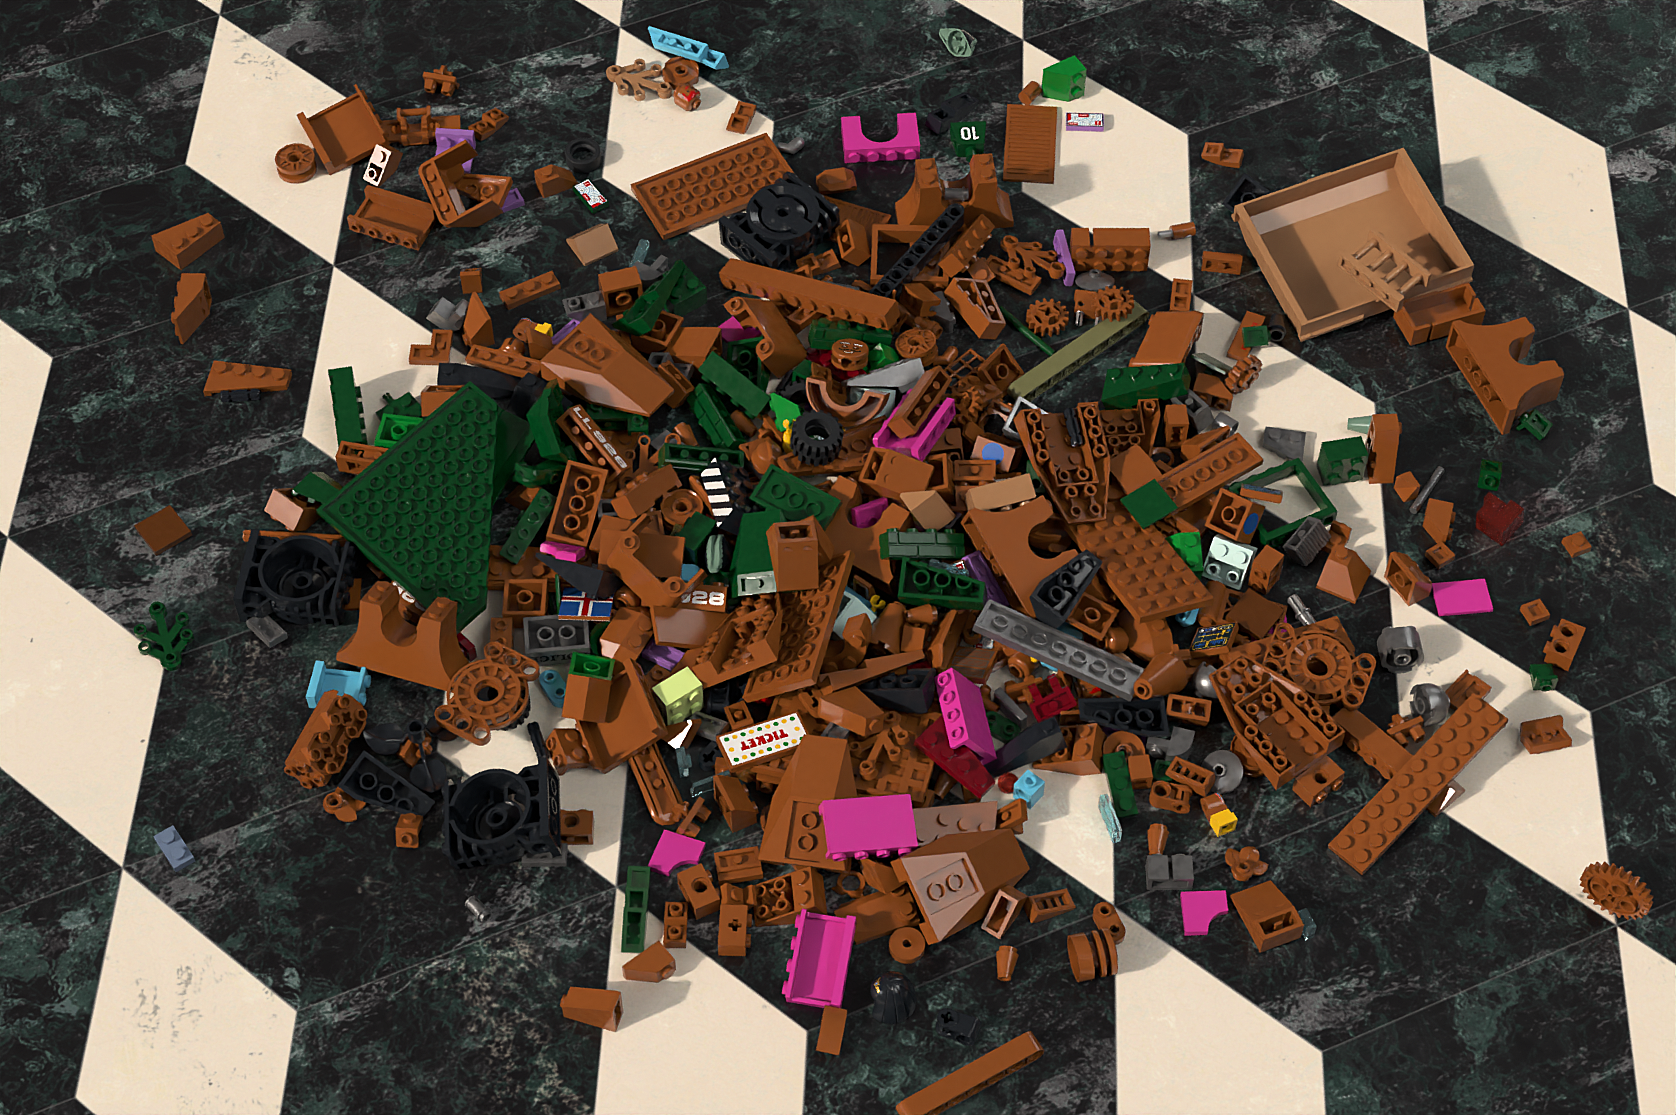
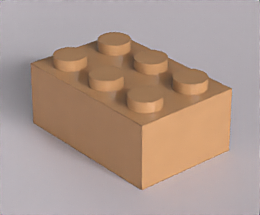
[964,473,1036,512]

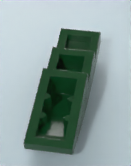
[621,866,651,953]

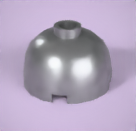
[1191,661,1220,704]
[1409,683,1450,727]

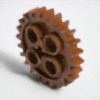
[1580,862,1653,920]

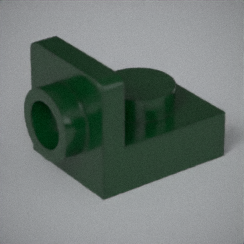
[1242,325,1271,348]
[1516,408,1553,440]
[1477,459,1502,491]
[1529,664,1558,692]

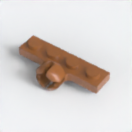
[465,337,541,378]

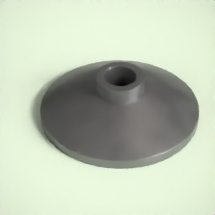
[1075,269,1114,291]
[1201,750,1244,794]

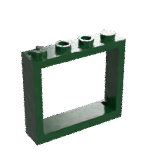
[1228,458,1338,549]

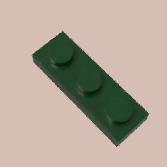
[1101,751,1138,819]

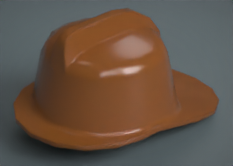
[749,438,782,475]

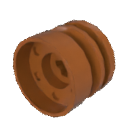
[1067,927,1118,982]

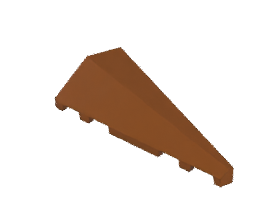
[815,650,925,696]

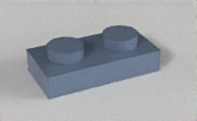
[153,825,195,872]

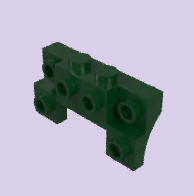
[567,403,649,438]

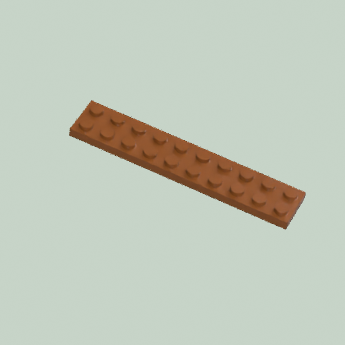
[1328,693,1508,875]

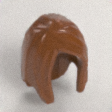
[1028,512,1072,552]

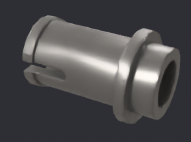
[945,187,968,202]
[465,895,493,923]

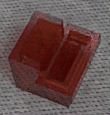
[1476,492,1524,546]

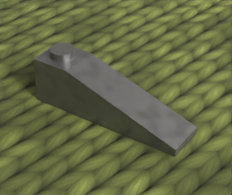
[841,358,924,387]

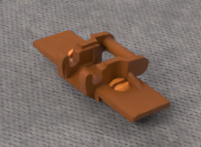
[380,105,461,146]

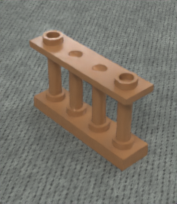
[1338,228,1431,313]

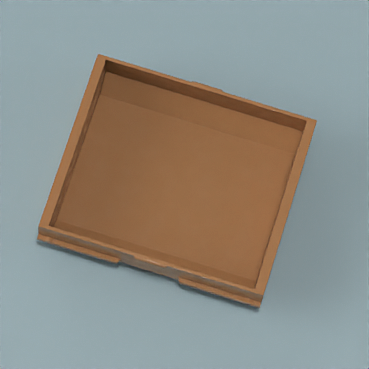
[1231,148,1474,342]

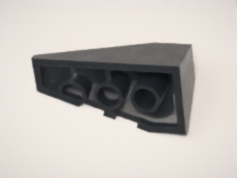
[437,363,521,400]
[506,372,576,421]
[1029,549,1103,629]
[1078,697,1169,737]
[984,715,1067,778]

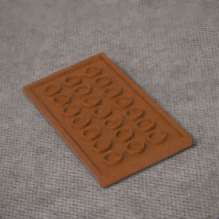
[631,133,794,240]
[1058,501,1214,624]
[742,550,855,703]

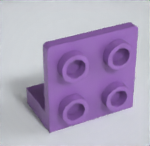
[435,128,476,174]

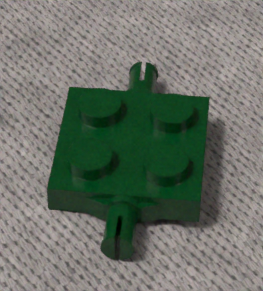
[375,392,427,421]

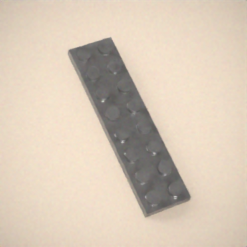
[972,599,1144,702]

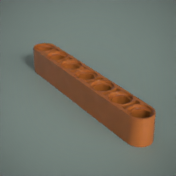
[895,1031,1045,1115]

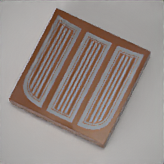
[946,646,999,685]

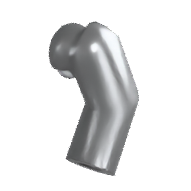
[777,137,804,154]

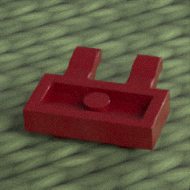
[1027,673,1078,721]

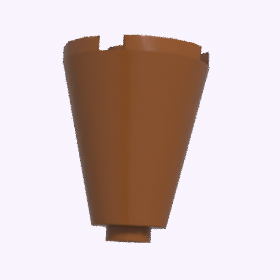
[866,601,906,657]
[1134,652,1188,700]

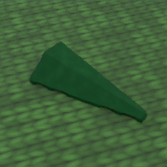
[611,259,685,337]
[291,472,343,505]

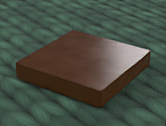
[134,505,192,556]
[1225,588,1284,640]

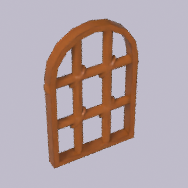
[944,348,985,391]

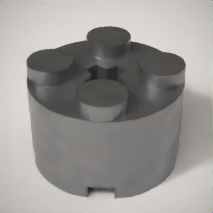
[1377,626,1424,673]

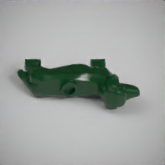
[512,459,581,488]

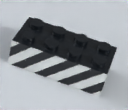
[701,457,761,536]

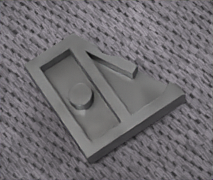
[1263,426,1306,461]

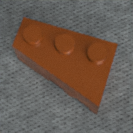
[151,213,225,270]
[944,277,1006,339]
[1365,414,1402,484]
[610,464,682,520]

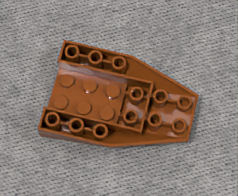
[540,313,674,417]
[1013,404,1111,524]
[692,592,783,689]
[1209,654,1346,790]
[758,734,858,874]
[890,828,1030,945]

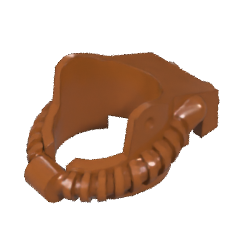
[976,397,1014,438]

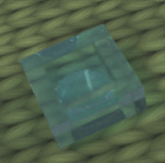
[676,747,692,777]
[1298,908,1316,940]

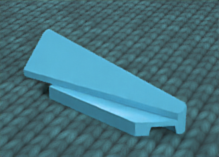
[648,26,729,70]

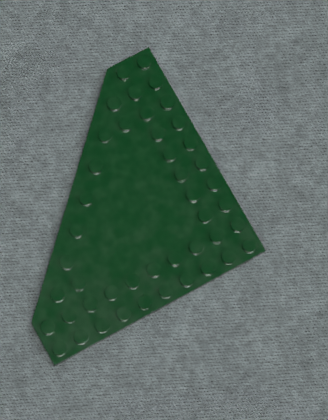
[316,381,498,634]

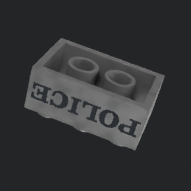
[523,615,591,666]

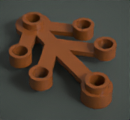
[1000,235,1065,279]
[618,433,682,490]
[849,711,910,781]

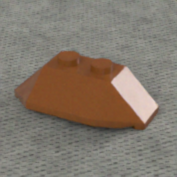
[1115,604,1173,663]
[599,606,654,677]
[923,609,971,676]

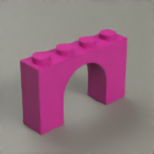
[841,113,920,163]

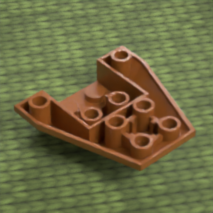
[1078,398,1161,459]

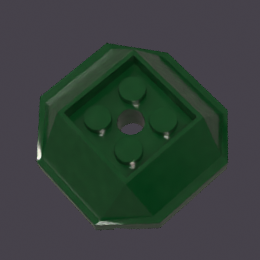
[526,378,583,464]

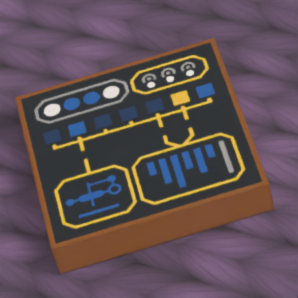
[1189,622,1240,658]

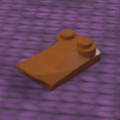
[834,884,920,945]

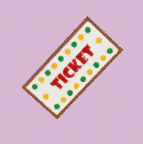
[716,711,810,773]

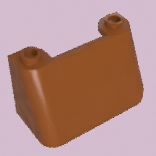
[723,297,807,379]
[1129,311,1204,367]

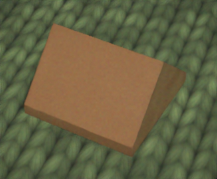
[566,223,618,266]
[900,490,955,531]

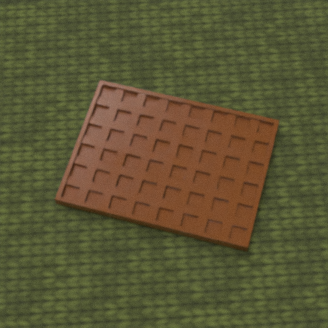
[750,674,942,808]

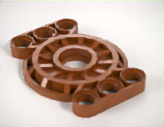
[1262,622,1376,711]
[435,641,540,746]

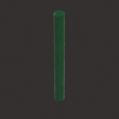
[999,306,1056,356]

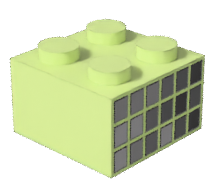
[652,666,704,726]

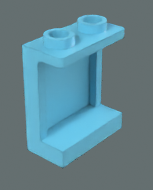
[306,661,371,708]

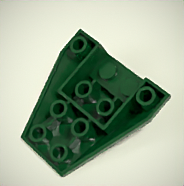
[728,509,807,600]

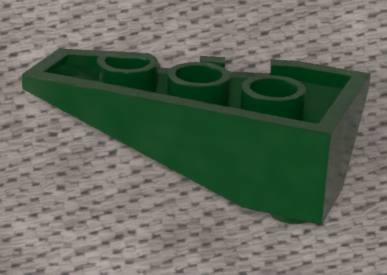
[727,336,771,414]

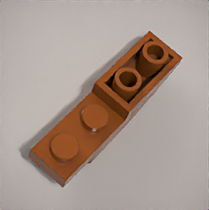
[715,757,782,794]

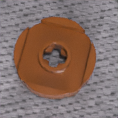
[662,56,699,90]

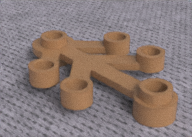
[606,59,672,101]

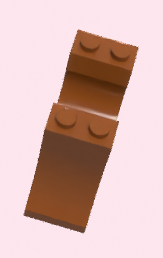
[895,153,1014,232]
[1446,317,1564,435]
[825,475,916,598]
[961,495,1080,620]
[336,581,469,693]

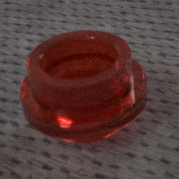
[997,772,1018,794]

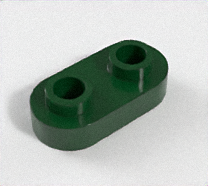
[986,711,1020,744]

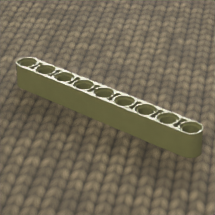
[1007,300,1149,402]

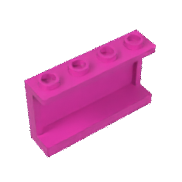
[873,389,956,462]
[934,667,997,766]
[818,794,918,861]
[782,908,857,1008]

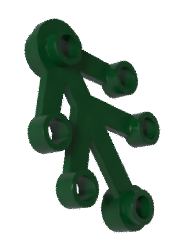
[134,601,194,671]

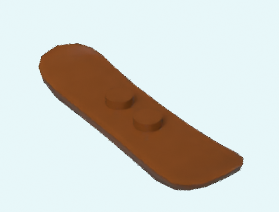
[628,742,683,825]

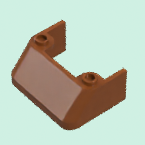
[418,140,504,228]
[607,513,708,608]

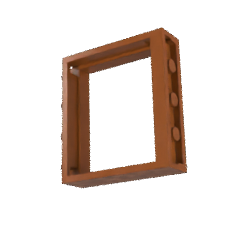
[870,224,949,293]

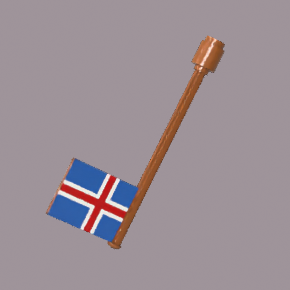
[488,581,614,621]

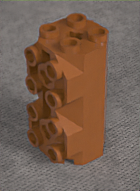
[284,690,367,789]

